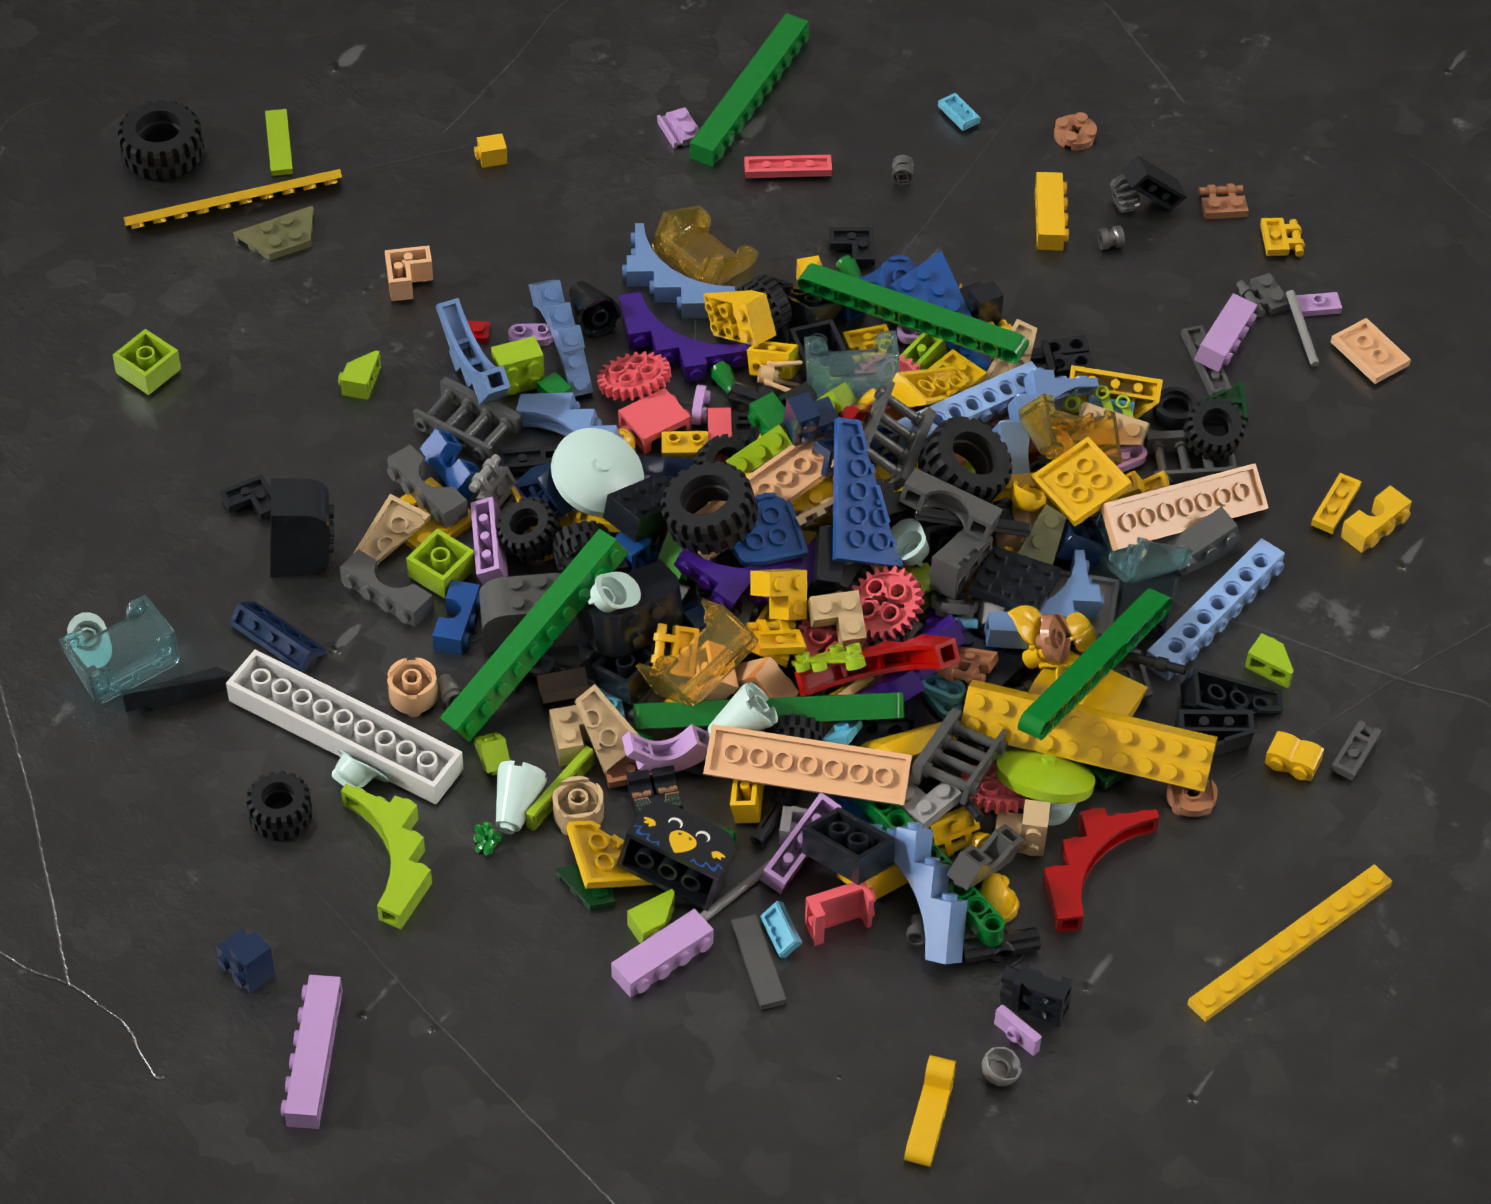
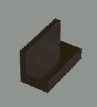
[536,667,591,705]

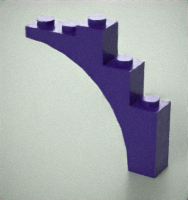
[618,292,749,382]
[674,538,815,614]
[858,606,967,720]

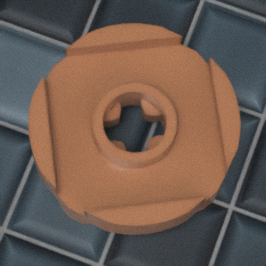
[1054,112,1097,151]
[1036,614,1071,664]
[1166,779,1218,817]

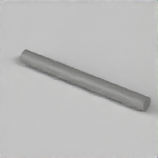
[1286,290,1319,367]
[700,860,770,922]

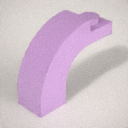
[622,724,709,773]

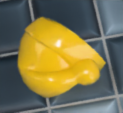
[976,873,1020,924]

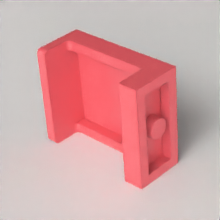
[618,388,691,454]
[805,882,876,946]

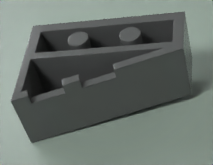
[1162,506,1244,576]

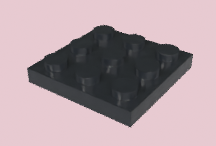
[968,546,1062,612]

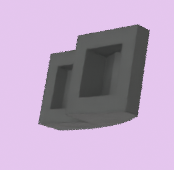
[901,615,925,642]

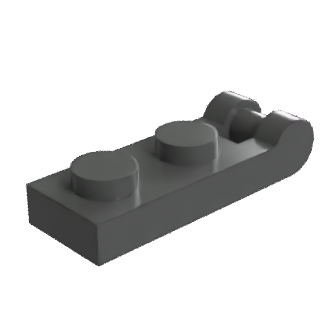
[1330,720,1383,781]

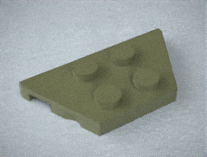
[233,206,314,260]

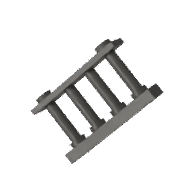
[413,376,522,462]
[863,381,937,492]
[1144,428,1243,486]
[909,708,1008,805]

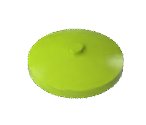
[994,748,1095,804]

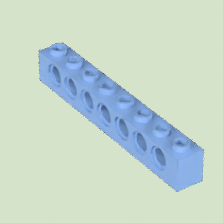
[897,361,1037,448]
[1145,538,1285,681]

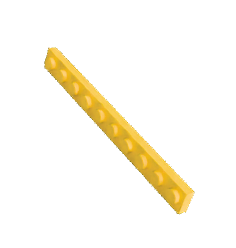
[123,169,342,229]
[1187,864,1392,1022]

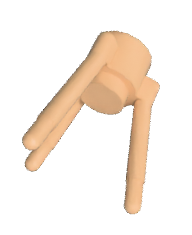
[757,361,803,392]

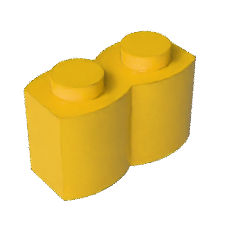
[1265,731,1324,781]

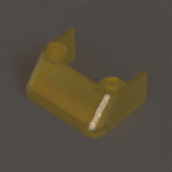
[636,599,758,706]

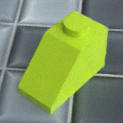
[898,333,947,370]
[338,351,381,400]
[1245,633,1294,689]
[473,732,510,775]
[627,889,675,944]

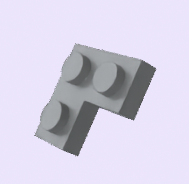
[900,782,962,828]

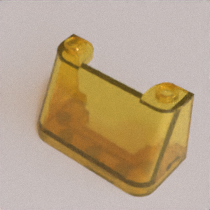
[652,205,759,286]
[1019,393,1123,466]

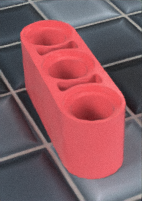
[708,407,732,463]

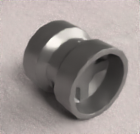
[892,155,914,185]
[1097,225,1125,250]

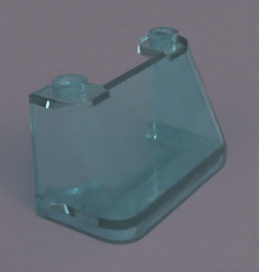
[804,330,900,399]
[1096,512,1193,584]
[59,594,180,704]

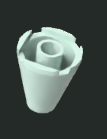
[707,682,778,739]
[496,760,547,834]

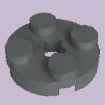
[930,592,979,619]

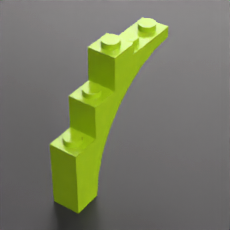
[726,382,858,473]
[341,784,432,929]

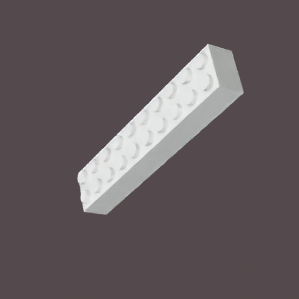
[226,650,464,804]

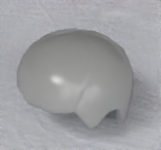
[981,1047,1022,1087]

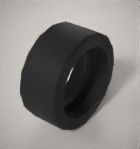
[1153,387,1198,430]

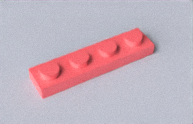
[744,155,832,178]

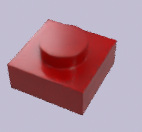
[468,321,491,344]

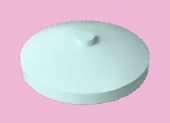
[551,428,644,517]

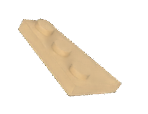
[1069,401,1150,446]
[354,494,432,565]
[796,496,833,530]
[575,684,639,773]

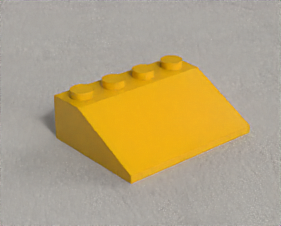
[1028,651,1148,717]

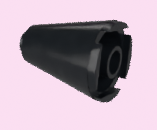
[569,281,621,337]

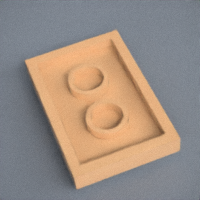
[1331,318,1411,384]

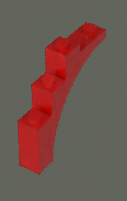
[794,634,961,696]
[1042,808,1159,933]

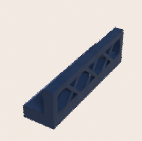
[813,424,900,477]
[638,456,695,481]
[229,601,326,673]

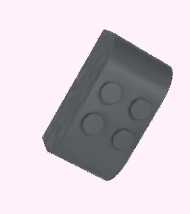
[479,573,581,653]

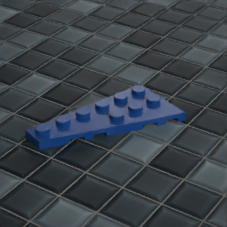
[890,250,992,372]
[833,417,904,569]

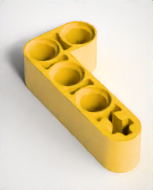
[904,1055,957,1167]

